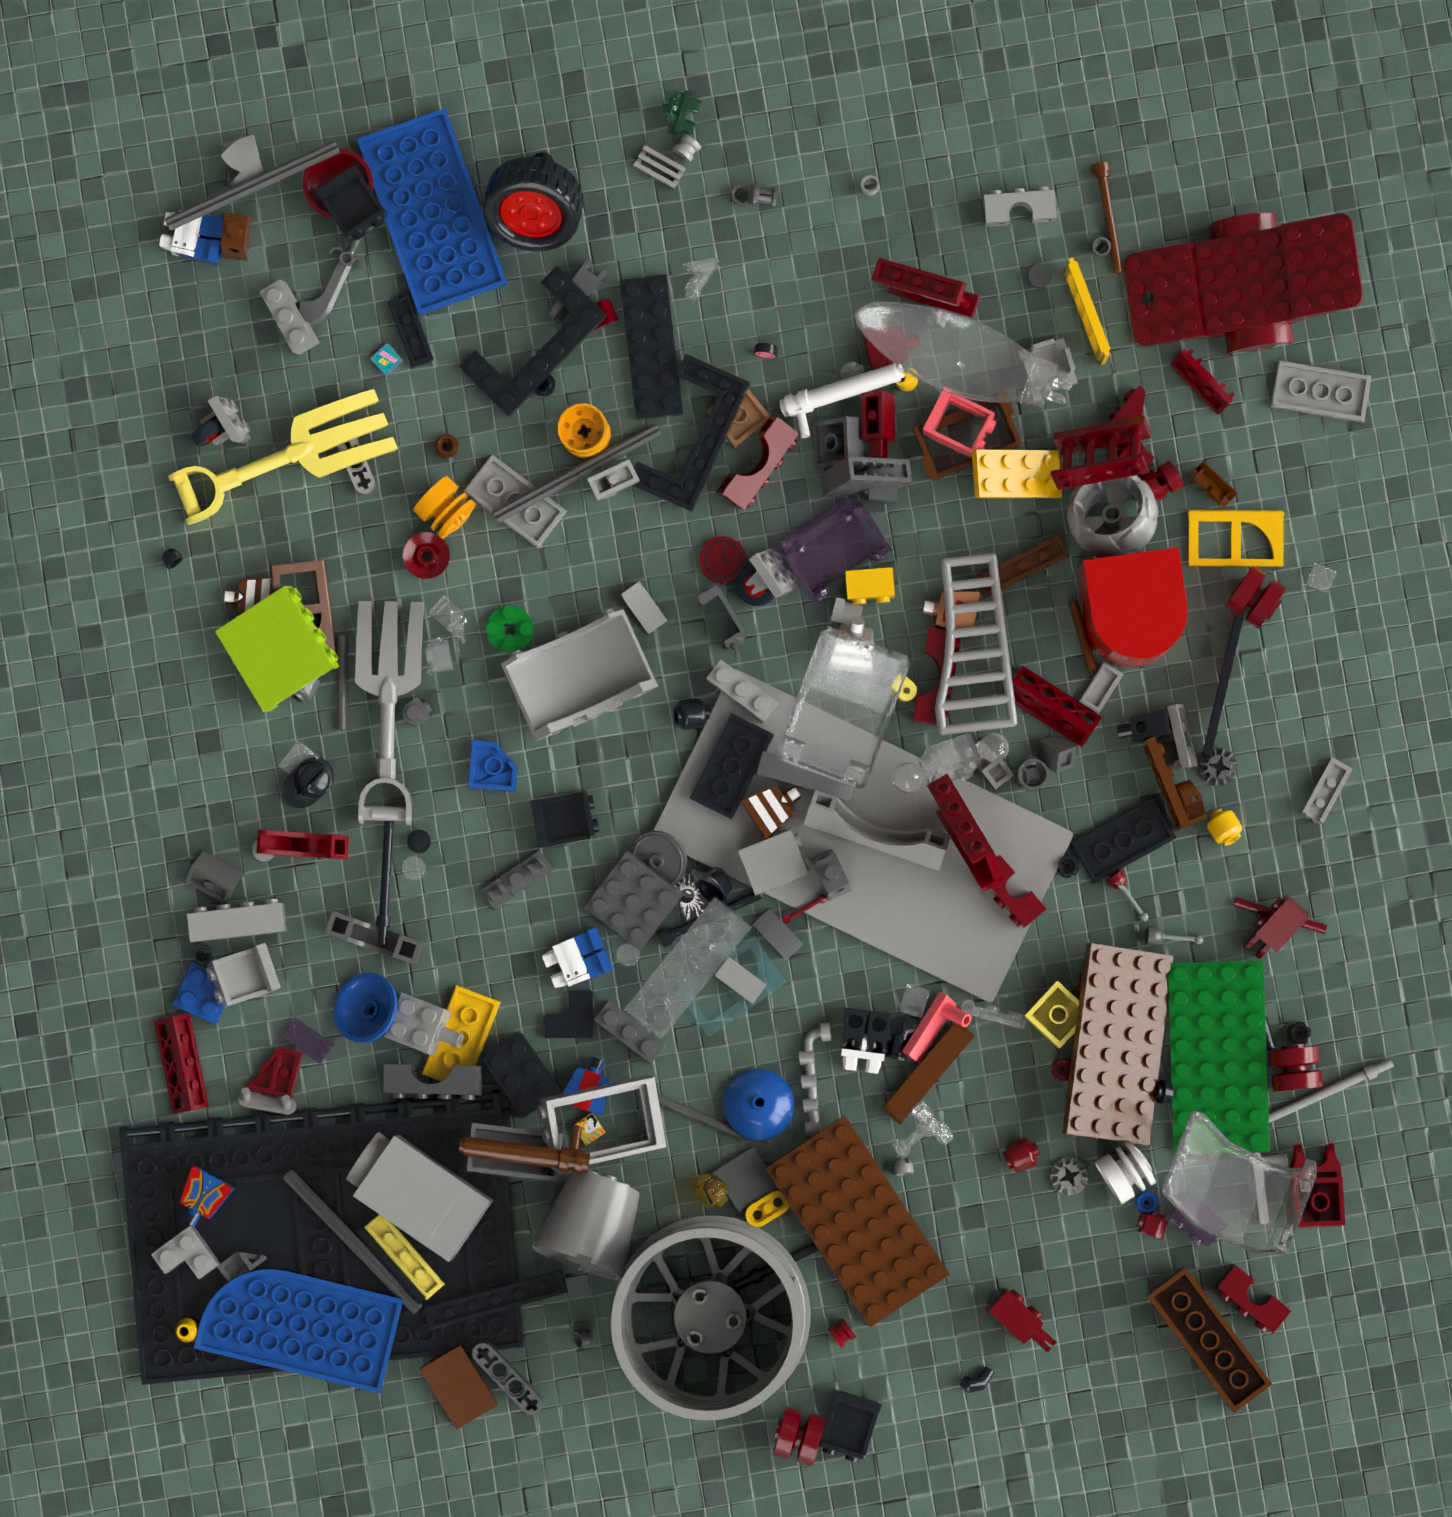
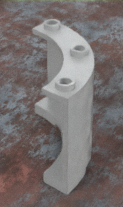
[501,609,658,741]

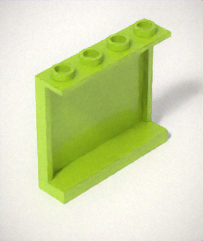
[215,586,340,712]

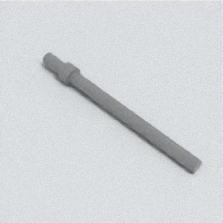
[1269,1058,1394,1123]

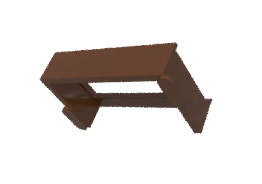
[912,391,1022,482]

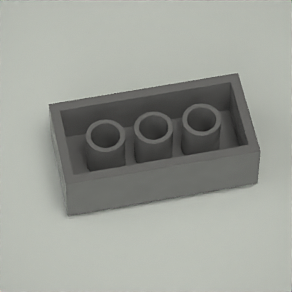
[459,1123,563,1182]

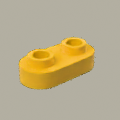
[746,1190,789,1227]

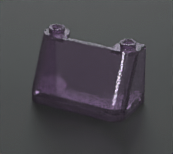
[776,495,892,603]

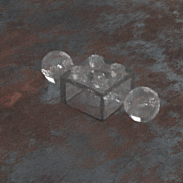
[892,732,1009,793]

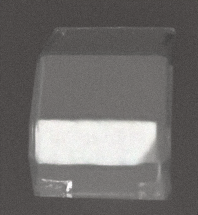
[776,626,910,789]
[1162,1111,1317,1255]

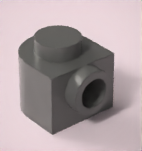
[402,697,432,726]

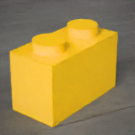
[845,567,895,605]

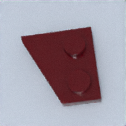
[247,1047,303,1099]

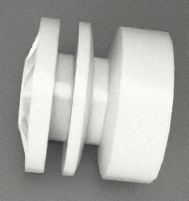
[1095,1141,1156,1204]

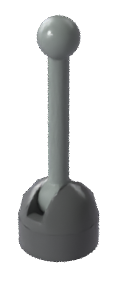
[1145,926,1203,945]

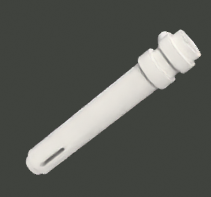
[780,363,905,438]

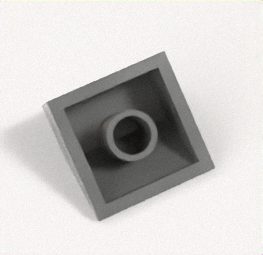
[812,416,868,469]

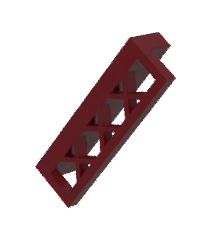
[1003,665,1102,747]
[154,1014,209,1115]

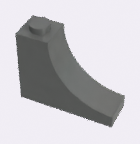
[820,457,912,497]

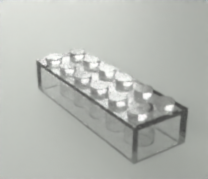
[625,897,753,1039]

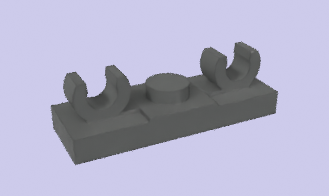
[481,850,553,910]

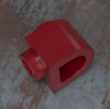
[1137,1211,1169,1240]

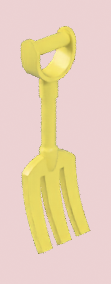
[168,389,398,525]

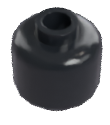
[673,698,710,730]

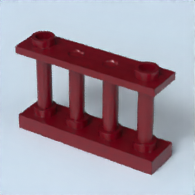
[871,258,981,318]
[1051,416,1151,490]

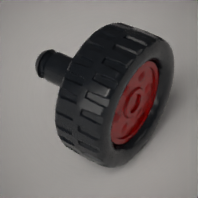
[483,152,583,252]

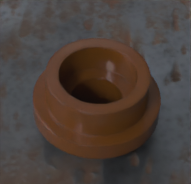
[435,434,459,458]

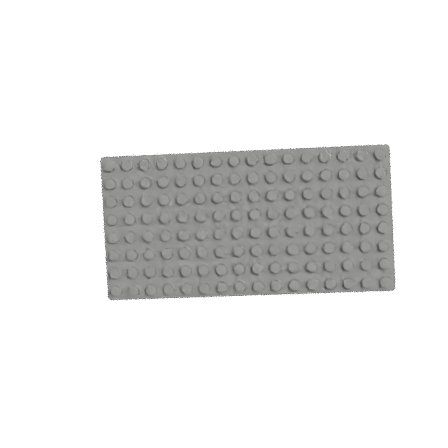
[653,669,1073,1002]

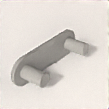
[238,1088,296,1115]

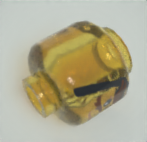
[694,1173,729,1209]

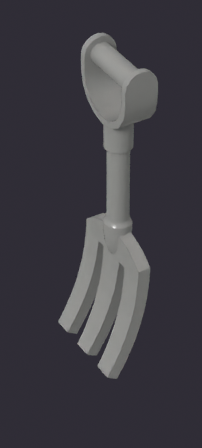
[355,601,424,825]

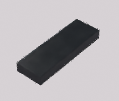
[388,294,434,369]

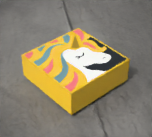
[575,1113,606,1146]

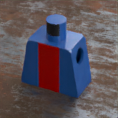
[562,1057,610,1116]

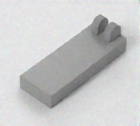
[1167,704,1198,770]
[1301,757,1352,825]

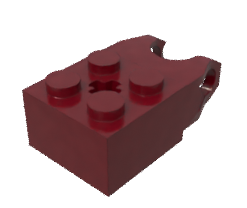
[1289,1143,1346,1229]

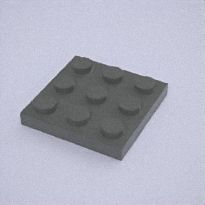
[584,850,684,951]

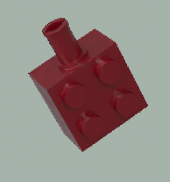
[986,1288,1057,1353]

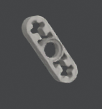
[337,438,376,495]

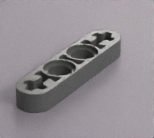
[472,1340,543,1415]

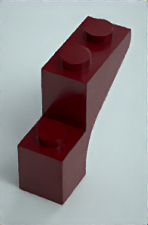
[1108,386,1155,477]
[256,830,349,860]

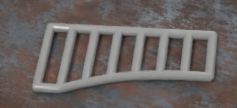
[935,553,1017,735]

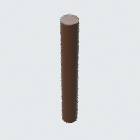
[1068,601,1096,671]

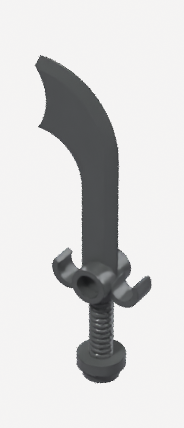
[299,227,372,327]

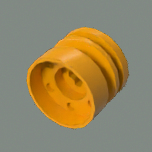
[558,403,611,459]
[413,476,476,539]

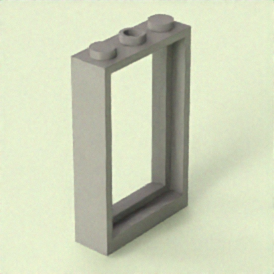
[538,1075,666,1172]

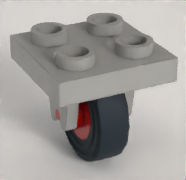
[191,396,252,447]
[736,548,798,606]

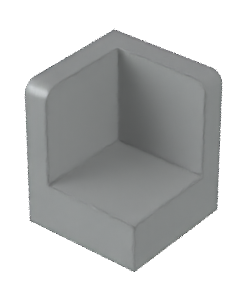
[830,597,863,625]

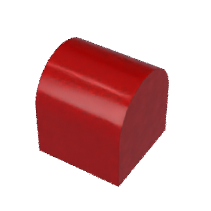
[1076,547,1188,667]

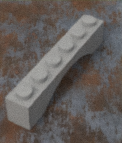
[803,790,951,871]

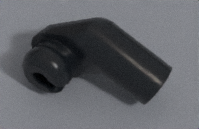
[960,1366,995,1393]

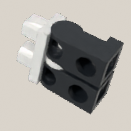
[841,1008,891,1074]

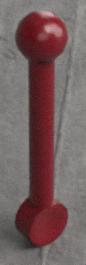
[782,894,827,924]

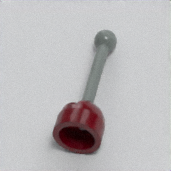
[1106,869,1149,922]

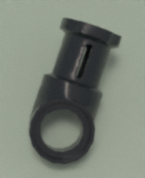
[885,1014,919,1062]

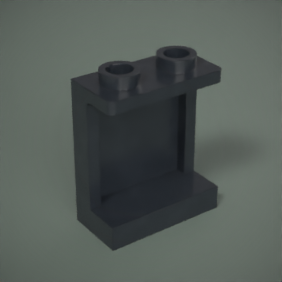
[316,165,388,241]
[530,790,599,848]
[819,1389,882,1463]

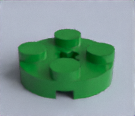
[486,605,533,653]

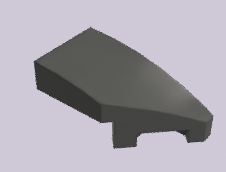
[217,1252,267,1282]

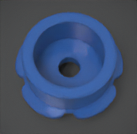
[1134,1191,1158,1214]

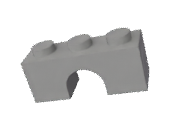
[983,187,1057,227]
[259,280,320,355]
[706,660,778,723]

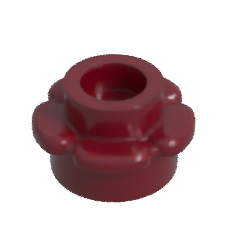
[1051,1058,1071,1081]

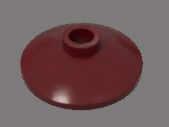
[403,532,450,579]

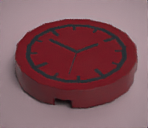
[699,536,746,584]

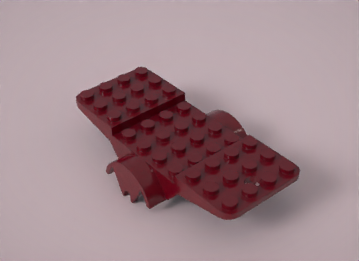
[1124,213,1363,355]

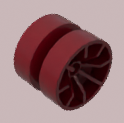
[1225,565,1287,629]
[1268,1044,1323,1092]
[773,1406,826,1466]

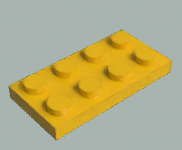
[972,450,1062,498]

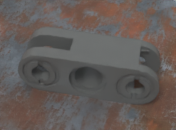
[548,259,608,326]

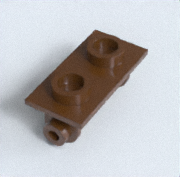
[1189,461,1238,508]

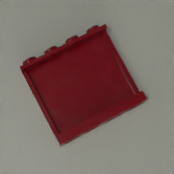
[927,774,1003,892]

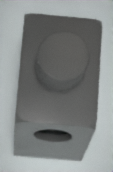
[811,850,851,900]

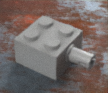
[384,992,464,1056]

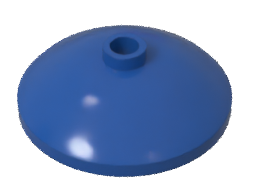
[334,972,397,1043]
[723,1069,794,1141]

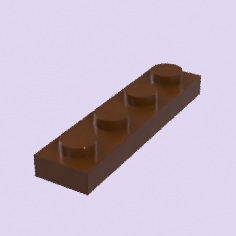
[974,535,1069,599]

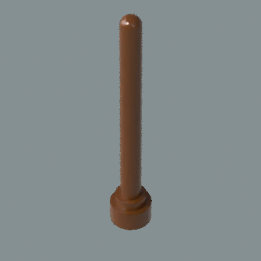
[1091,162,1123,275]

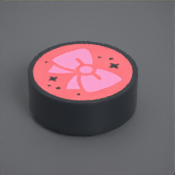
[754,343,778,359]

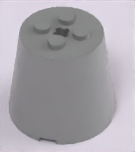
[532,1170,640,1280]

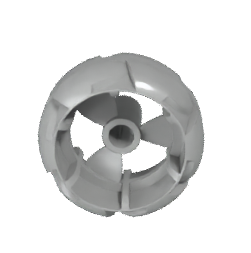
[1067,475,1159,558]

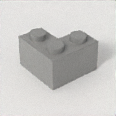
[151,1226,221,1279]

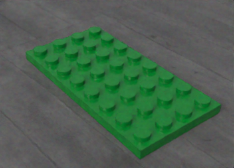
[1168,961,1270,1154]

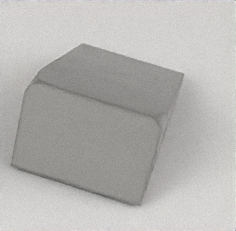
[620,581,667,635]

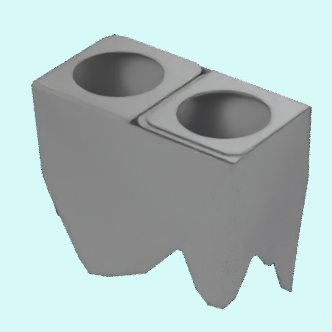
[219,135,264,186]

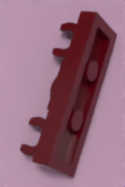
[1170,349,1235,415]

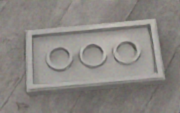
[1270,360,1371,423]
[463,454,567,549]

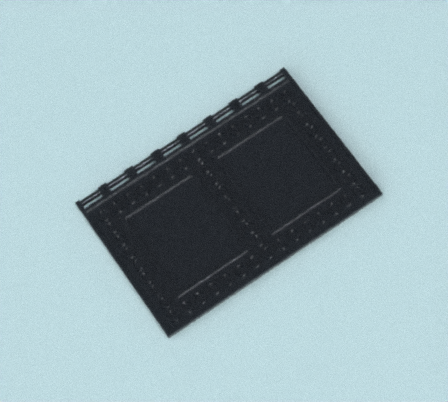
[119,1089,524,1385]

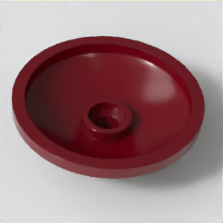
[303,148,374,219]

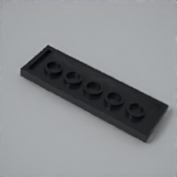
[620,274,683,420]

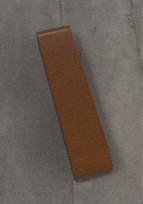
[882,1023,975,1125]

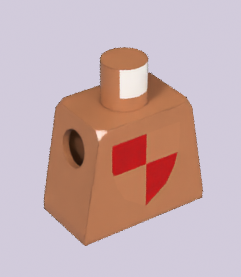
[923,592,980,639]

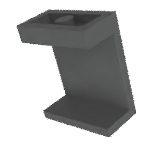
[697,584,747,650]

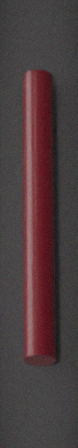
[1233,897,1327,934]

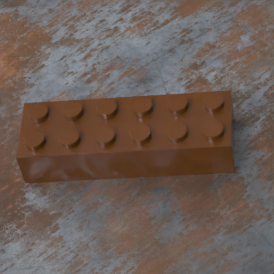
[1145,1267,1272,1413]

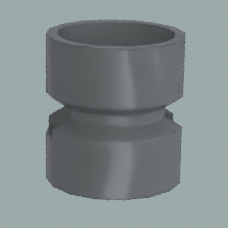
[1016,759,1048,791]

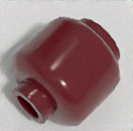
[1003,1137,1040,1172]

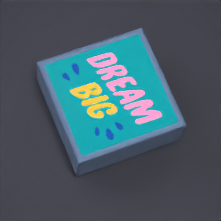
[370,343,403,377]

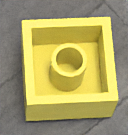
[1024,981,1079,1049]

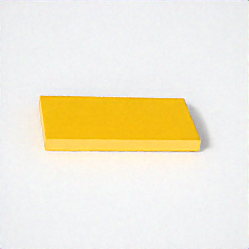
[422,985,501,1081]

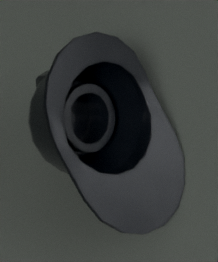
[282,757,334,808]
[689,867,732,908]

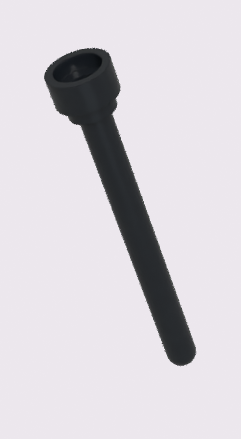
[656,892,764,948]

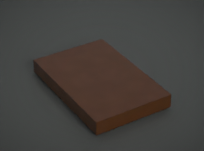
[419,1343,498,1429]

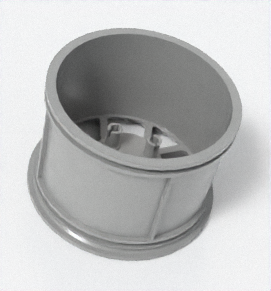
[611,1215,811,1421]

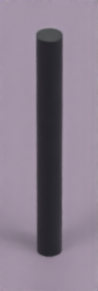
[356,1227,426,1304]

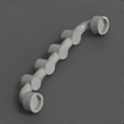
[799,1022,832,1137]

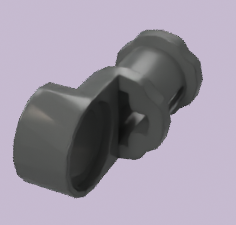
[731,183,778,208]

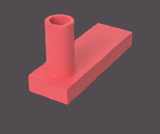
[902,992,972,1064]

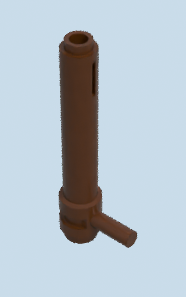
[459,1125,590,1174]

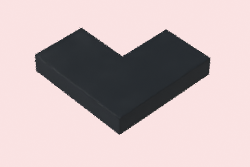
[545,991,593,1038]

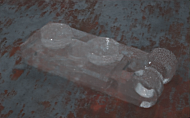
[960,1000,1027,1030]

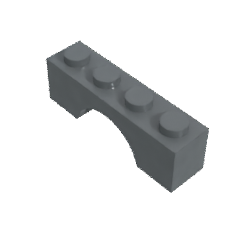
[325,911,424,966]
[383,1064,483,1100]

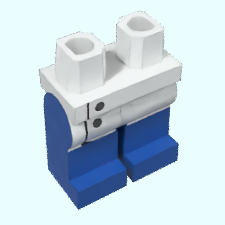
[159,210,224,265]
[542,927,613,988]

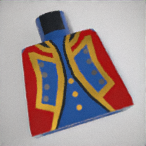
[180,1166,235,1227]

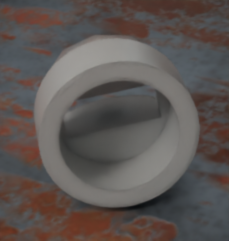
[861,175,879,196]
[894,1158,914,1176]

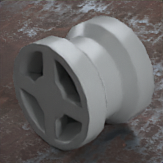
[672,133,702,162]

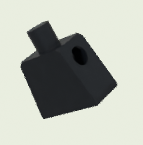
[1117,710,1173,742]

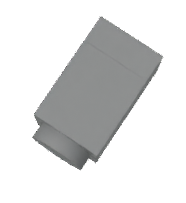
[346,1132,493,1262]

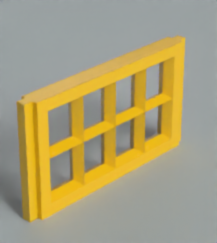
[1064,257,1110,365]

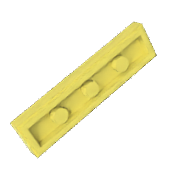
[364,1214,445,1300]

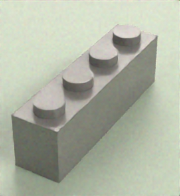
[187,899,287,943]

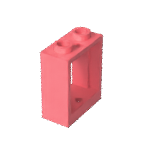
[923,388,997,459]

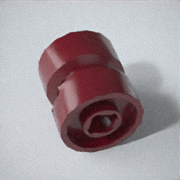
[1140,460,1184,502]

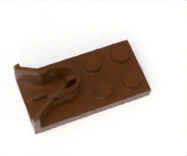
[1142,736,1206,831]

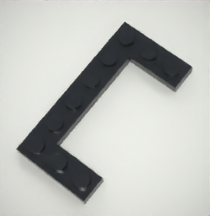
[459,265,608,417]
[632,354,751,512]

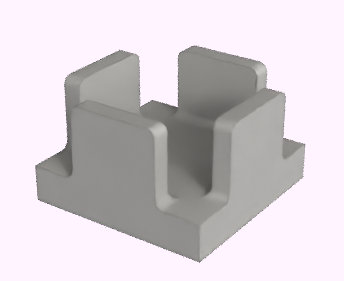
[1018,338,1078,398]

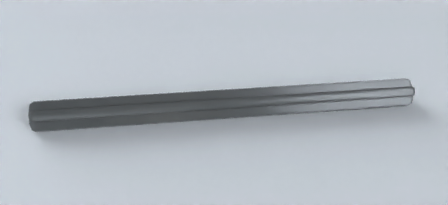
[165,141,339,230]
[492,424,661,523]
[283,1170,422,1313]

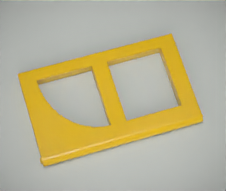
[1188,510,1284,567]

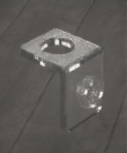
[278,741,319,775]

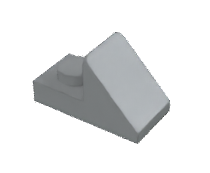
[587,460,640,501]

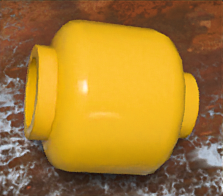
[1207,809,1242,846]

